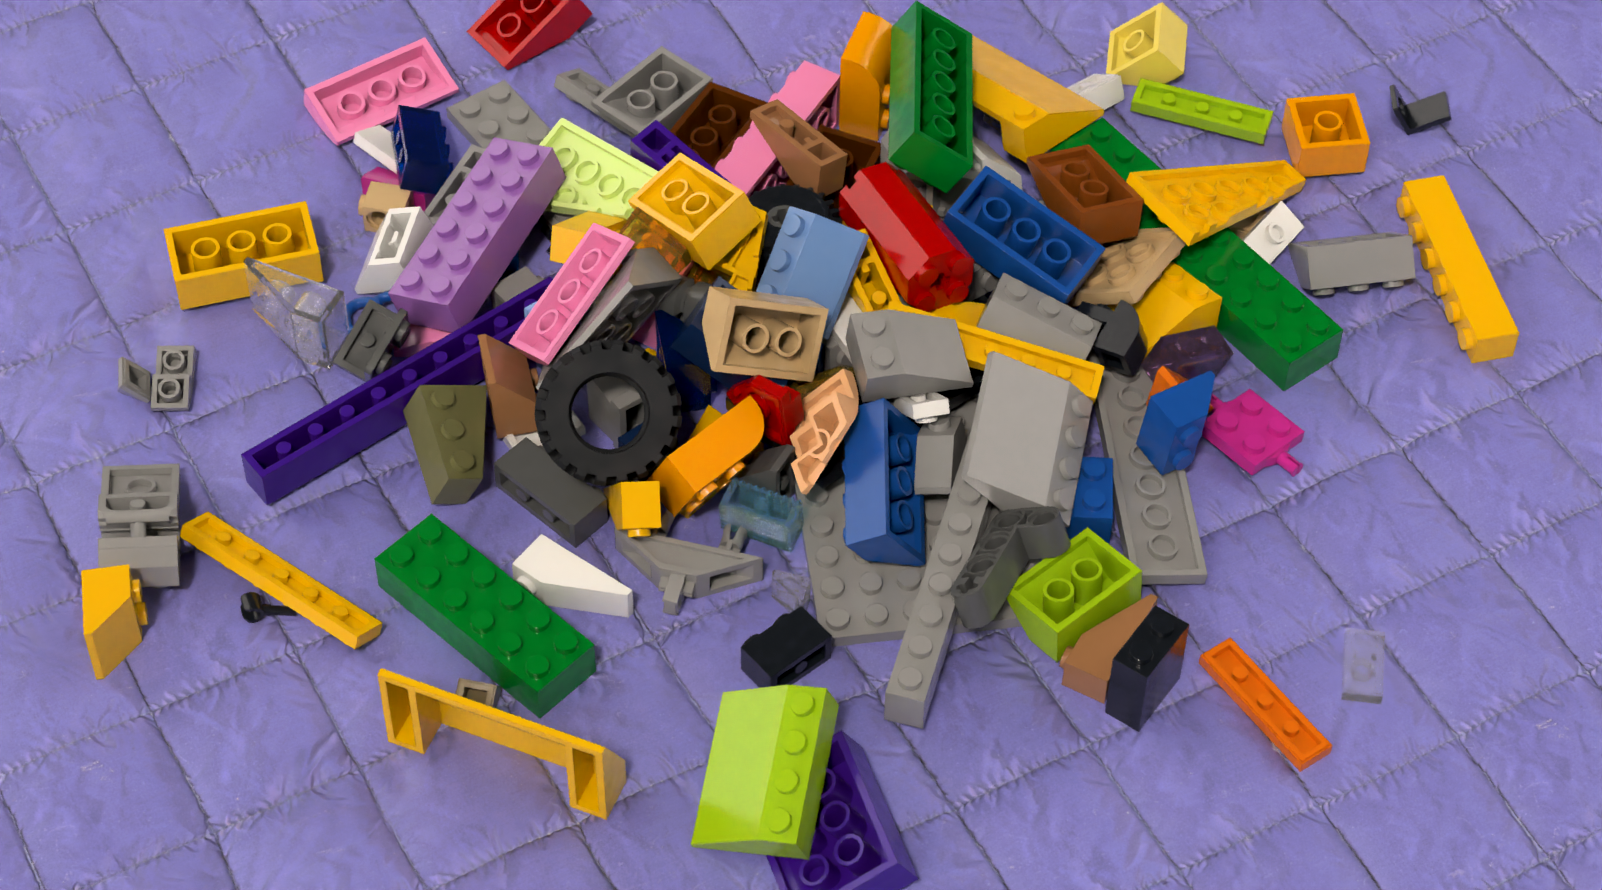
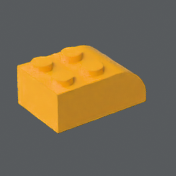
[839,11,892,141]
[647,395,764,517]

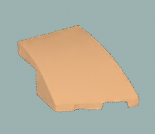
[790,368,859,495]

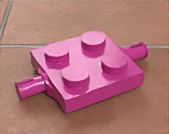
[1202,389,1305,477]

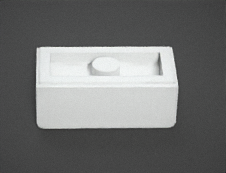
[1067,74,1124,110]

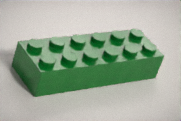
[888,0,973,193]
[374,514,596,719]

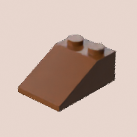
[1026,144,1144,244]

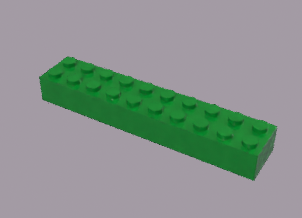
[1049,117,1343,391]

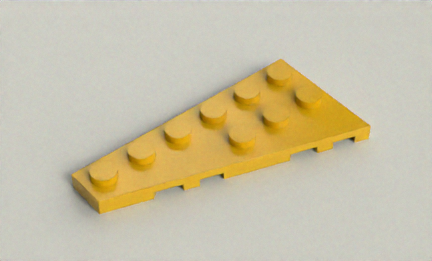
[1126,160,1307,246]

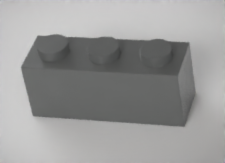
[494,437,608,548]

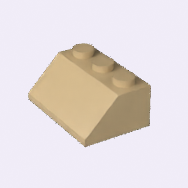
[702,286,829,382]

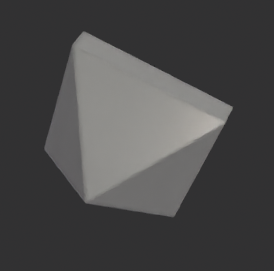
[118,357,151,403]

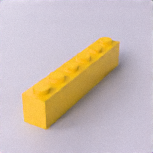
[1396,175,1519,363]

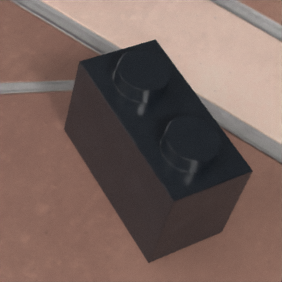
[741,606,832,688]

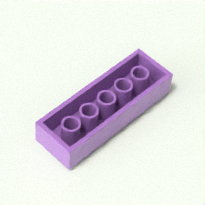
[388,137,566,332]

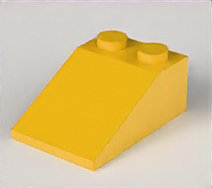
[628,153,761,270]
[1107,262,1222,363]

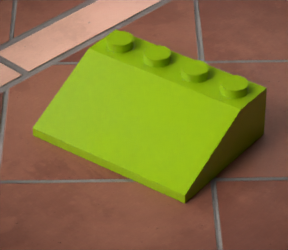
[691,685,839,860]

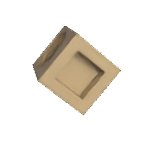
[358,181,415,232]

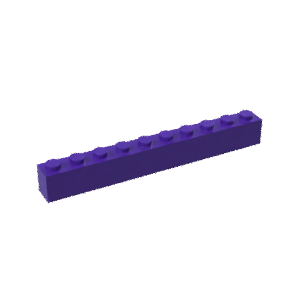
[241,276,553,506]

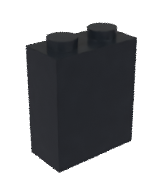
[1105,605,1189,732]

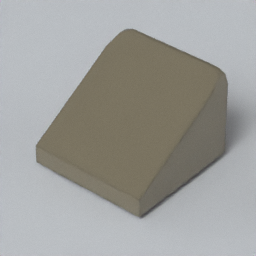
[456,678,502,708]

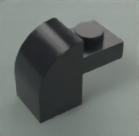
[1077,300,1148,377]

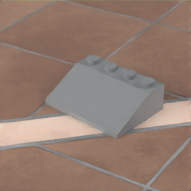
[536,247,683,389]
[961,351,1093,527]

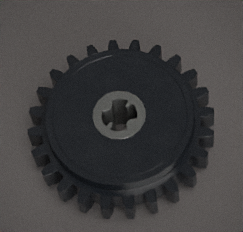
[748,184,842,273]

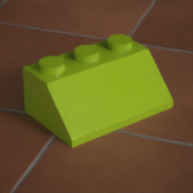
[1006,527,1142,662]

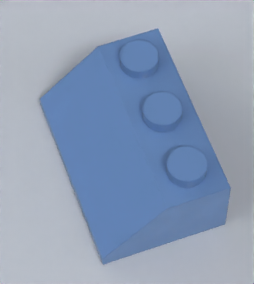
[756,206,869,340]

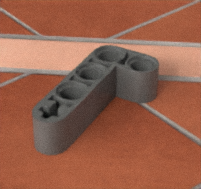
[950,506,1071,629]

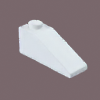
[512,534,634,618]

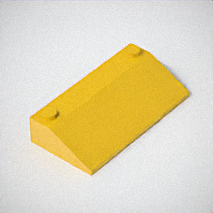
[972,35,1104,163]
[377,668,627,820]

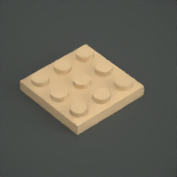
[1067,227,1186,307]

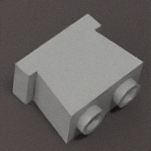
[587,376,644,448]

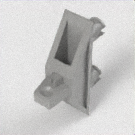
[614,510,763,615]

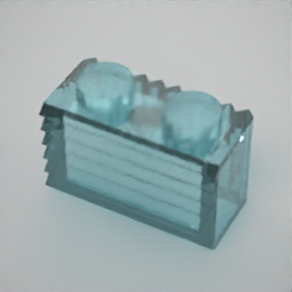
[718,477,804,552]

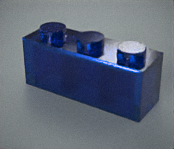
[391,105,453,195]

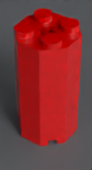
[839,162,974,312]

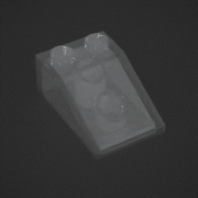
[244,257,350,370]

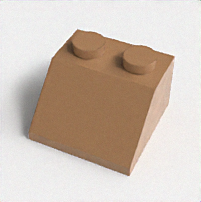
[478,334,539,439]

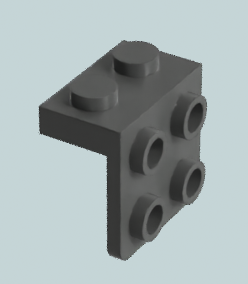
[333,299,411,382]

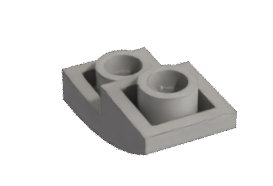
[151,345,196,411]

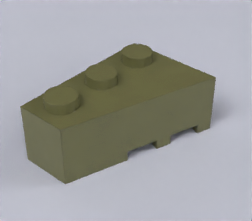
[403,385,487,504]

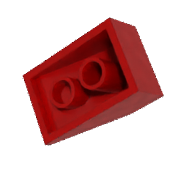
[466,0,593,70]

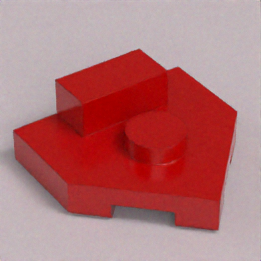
[726,375,804,446]

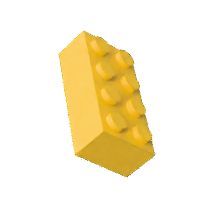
[163,201,324,310]

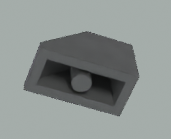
[734,444,795,519]

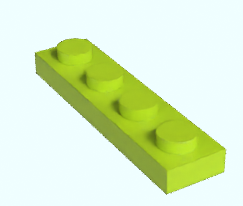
[1130,78,1274,144]

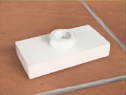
[1242,200,1304,264]

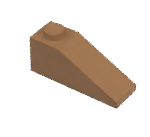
[750,99,848,196]
[1059,594,1158,704]

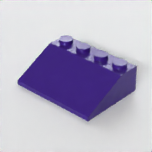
[766,730,918,890]

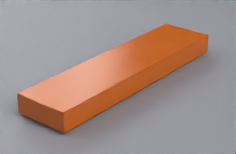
[1199,637,1333,772]

